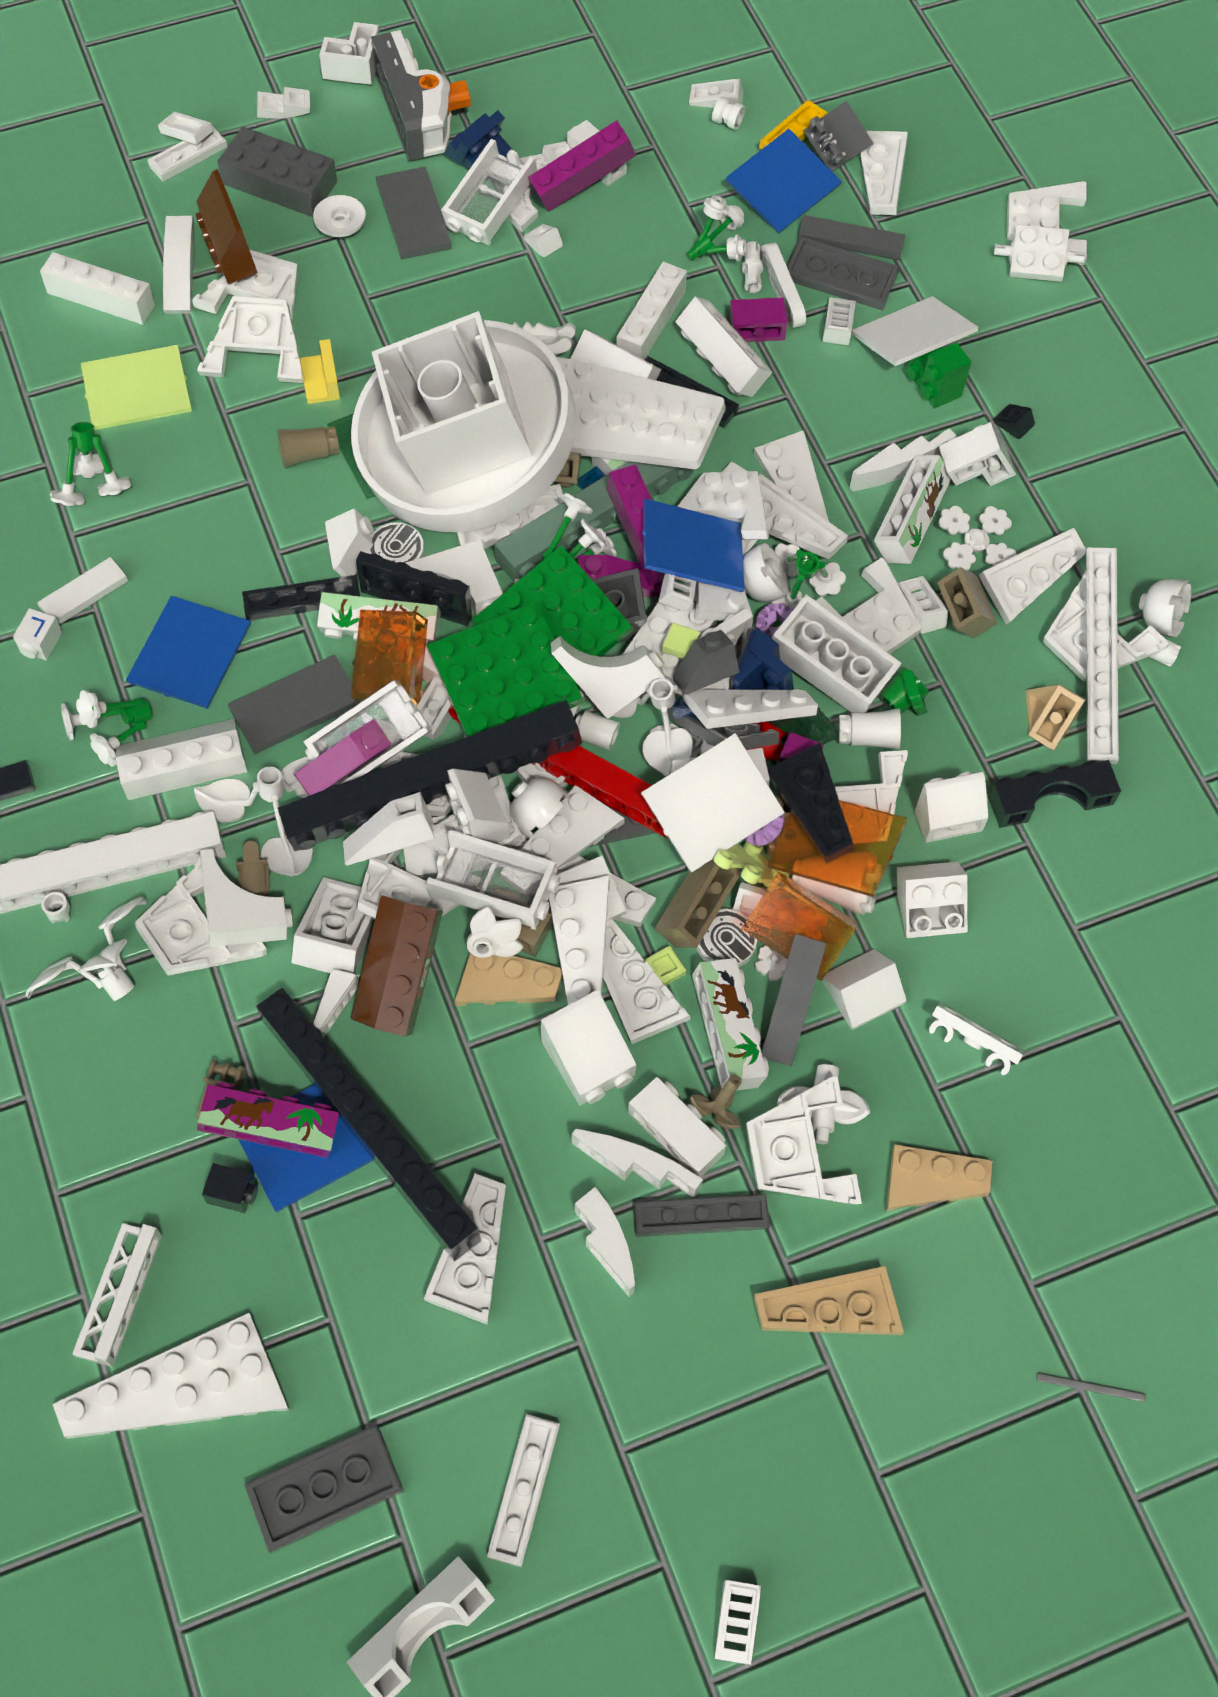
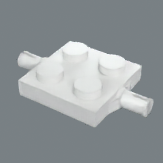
[994,225,1085,282]

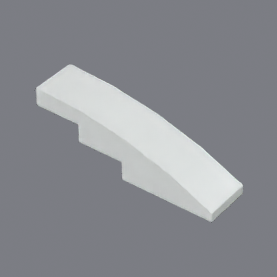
[163,216,195,314]
[849,429,957,491]
[572,1129,703,1198]

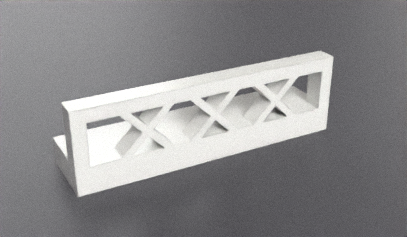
[72,1223,162,1367]

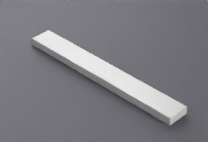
[1086,547,1119,764]

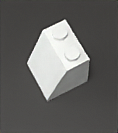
[541,989,636,1106]

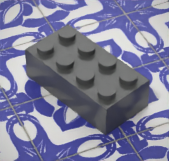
[217,126,337,217]

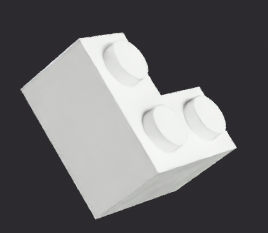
[319,22,380,85]
[939,422,1016,486]

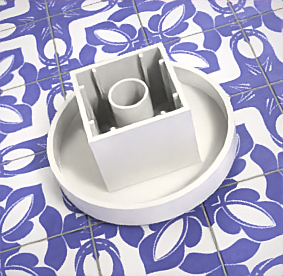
[351,311,577,532]

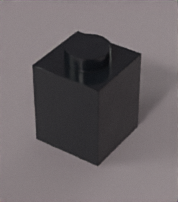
[202,1163,258,1214]

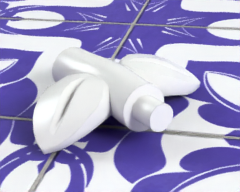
[777,1064,870,1144]

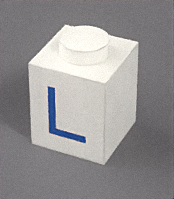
[13,608,63,661]

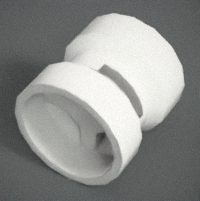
[712,96,746,130]

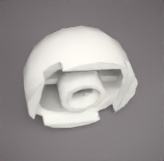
[743,543,790,602]
[1139,578,1191,637]
[510,778,569,839]

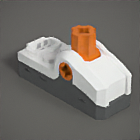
[371,30,471,161]

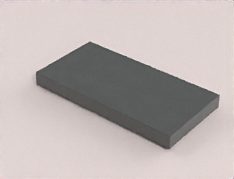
[376,166,452,259]
[787,236,900,311]
[228,654,361,755]
[244,1424,403,1554]

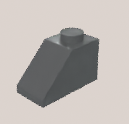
[673,630,740,695]

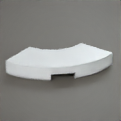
[504,183,538,232]

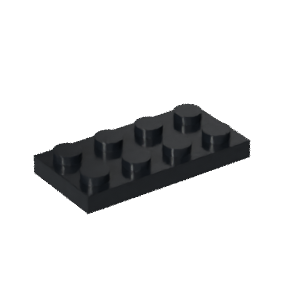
[356,551,472,626]

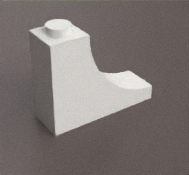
[406,540,503,616]
[551,636,665,719]
[200,849,292,947]

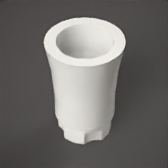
[839,708,901,750]

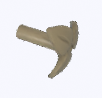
[690,1075,742,1129]

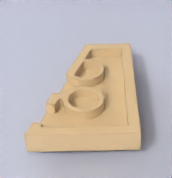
[454,953,563,1006]
[886,1145,993,1211]

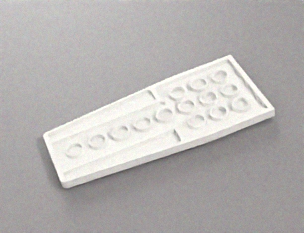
[556,357,725,469]

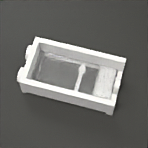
[441,139,538,246]
[304,680,432,788]
[426,830,561,930]

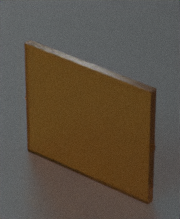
[767,800,907,897]

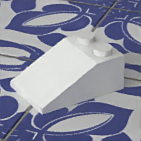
[292,877,375,974]

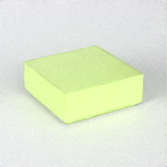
[662,623,700,659]
[645,945,686,985]

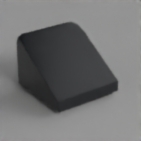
[993,404,1035,439]

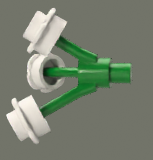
[687,195,747,262]

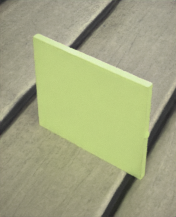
[81,345,192,430]

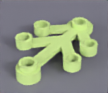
[713,842,792,893]

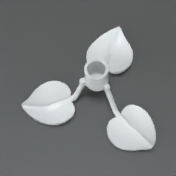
[613,677,730,776]
[194,756,313,876]
[26,896,146,1001]

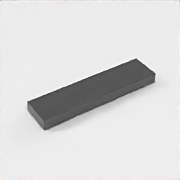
[798,215,905,260]
[762,933,827,1066]
[634,1194,770,1237]

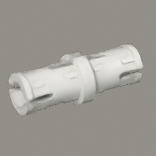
[742,241,763,293]

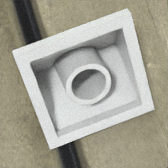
[820,949,907,1030]

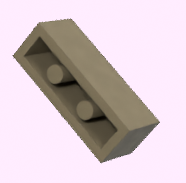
[655,858,741,948]

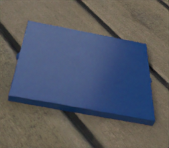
[725,128,842,234]
[642,498,745,592]
[126,595,251,709]
[238,1085,374,1212]

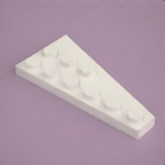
[53,1313,289,1439]

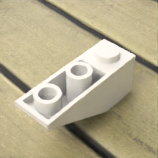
[343,792,435,866]

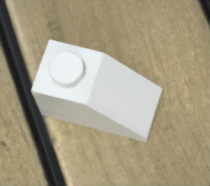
[325,509,373,577]

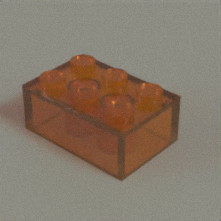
[351,610,428,707]
[741,871,858,981]

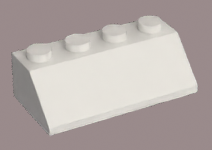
[115,719,247,800]

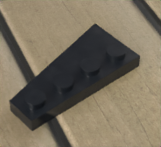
[767,742,854,864]

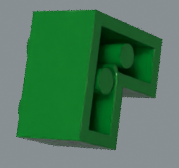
[906,342,972,409]

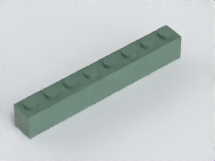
[494,461,694,582]

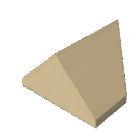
[1025,684,1085,751]

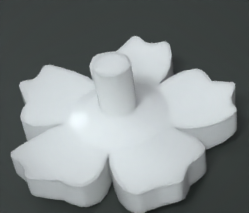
[755,945,788,982]

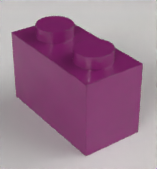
[728,297,787,342]

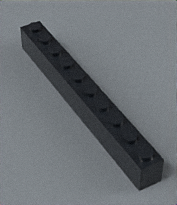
[277,700,582,852]
[256,987,481,1262]

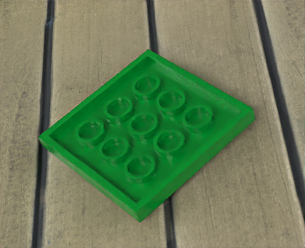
[472,545,634,657]
[426,602,583,737]

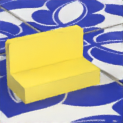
[300,339,340,404]

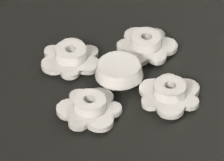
[939,506,1017,571]

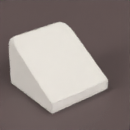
[523,224,563,257]

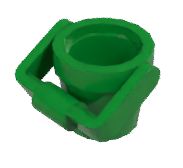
[880,666,929,716]

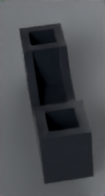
[989,760,1121,828]

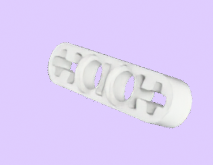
[761,242,806,329]

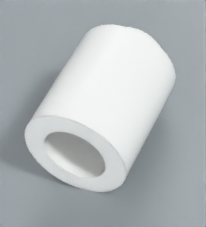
[575,711,620,751]

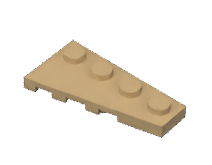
[754,1266,904,1335]

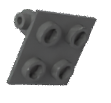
[803,101,874,172]

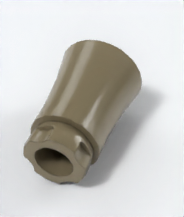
[277,426,339,468]

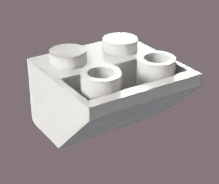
[445,769,511,844]
[914,772,989,843]
[897,862,968,938]

